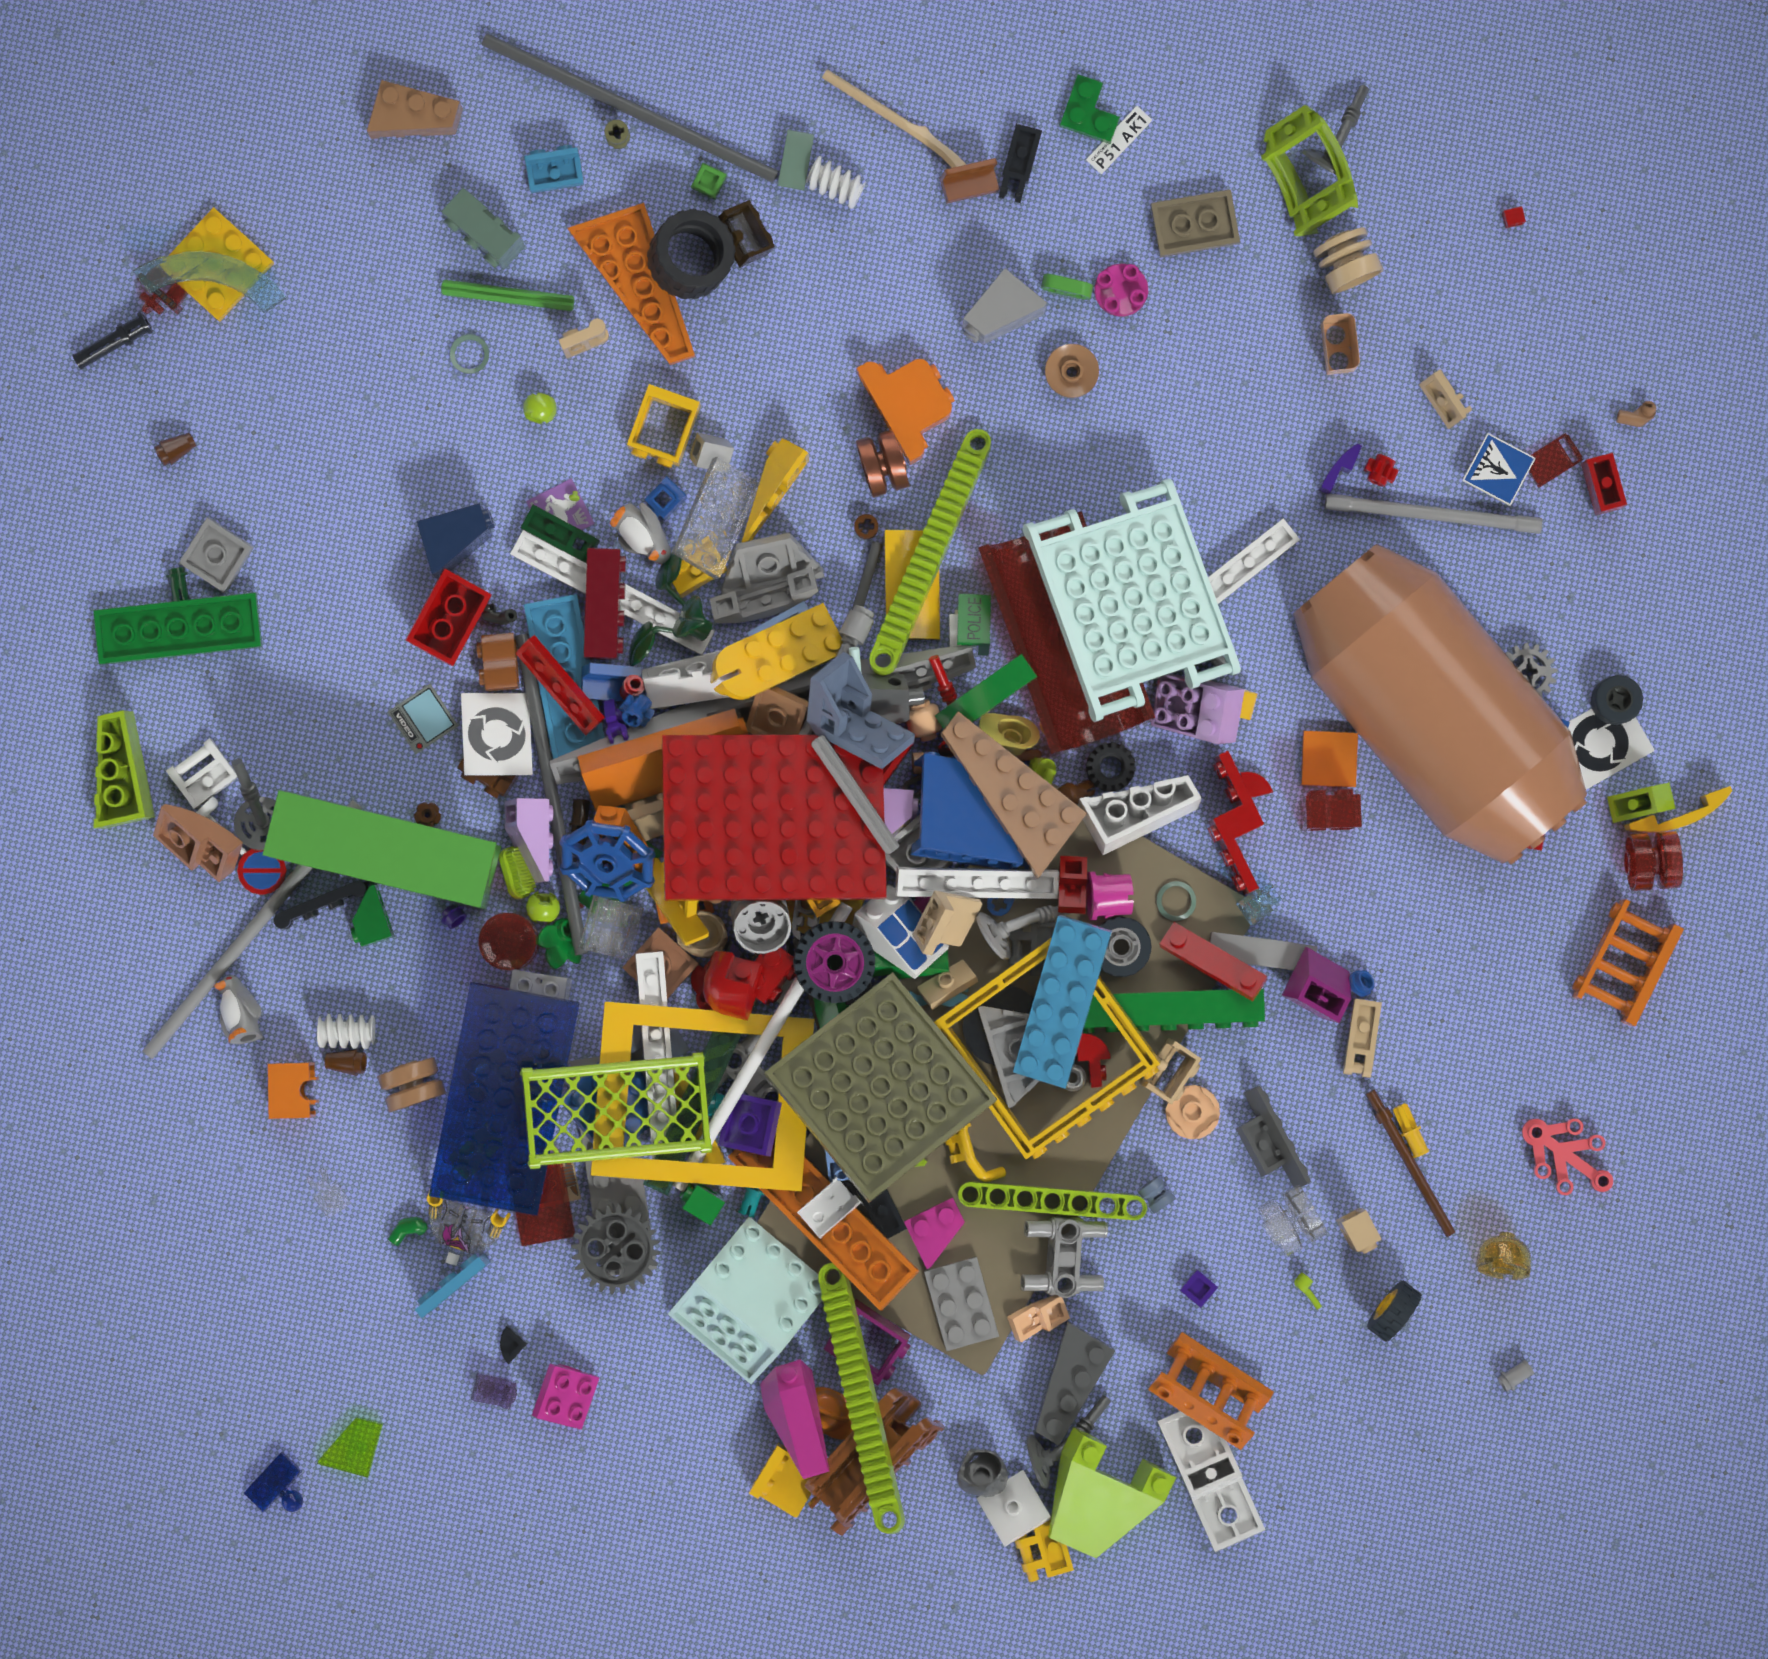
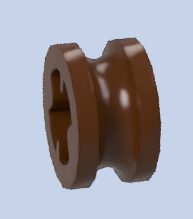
[854,514,878,540]

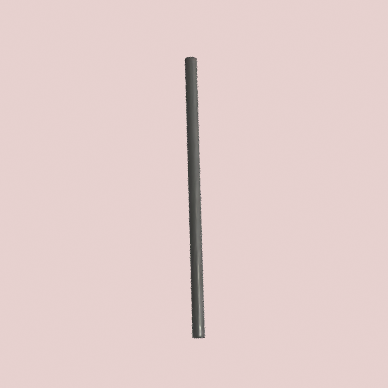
[482,33,779,183]
[515,634,588,956]

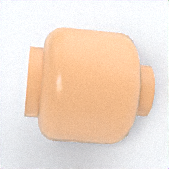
[906,699,942,742]

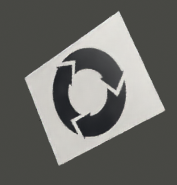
[461,693,533,775]
[1568,697,1655,790]

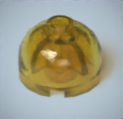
[1476,1232,1531,1280]

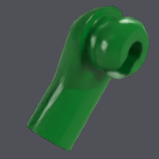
[387,1216,428,1246]

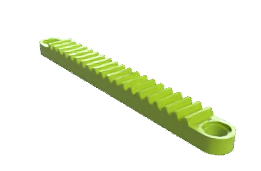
[869,429,991,676]
[818,1263,905,1534]

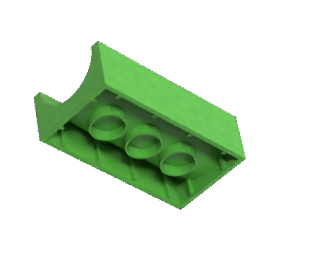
[263,790,502,910]

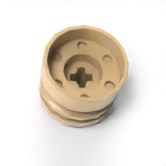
[1313,227,1384,294]

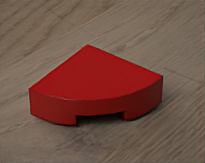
[1240,772,1273,798]

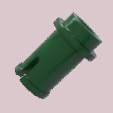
[166,567,190,602]

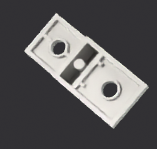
[1158,1399,1265,1553]

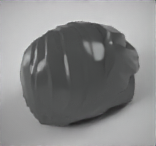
[957,1449,1008,1497]

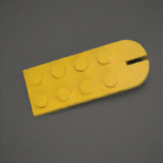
[710,603,843,700]

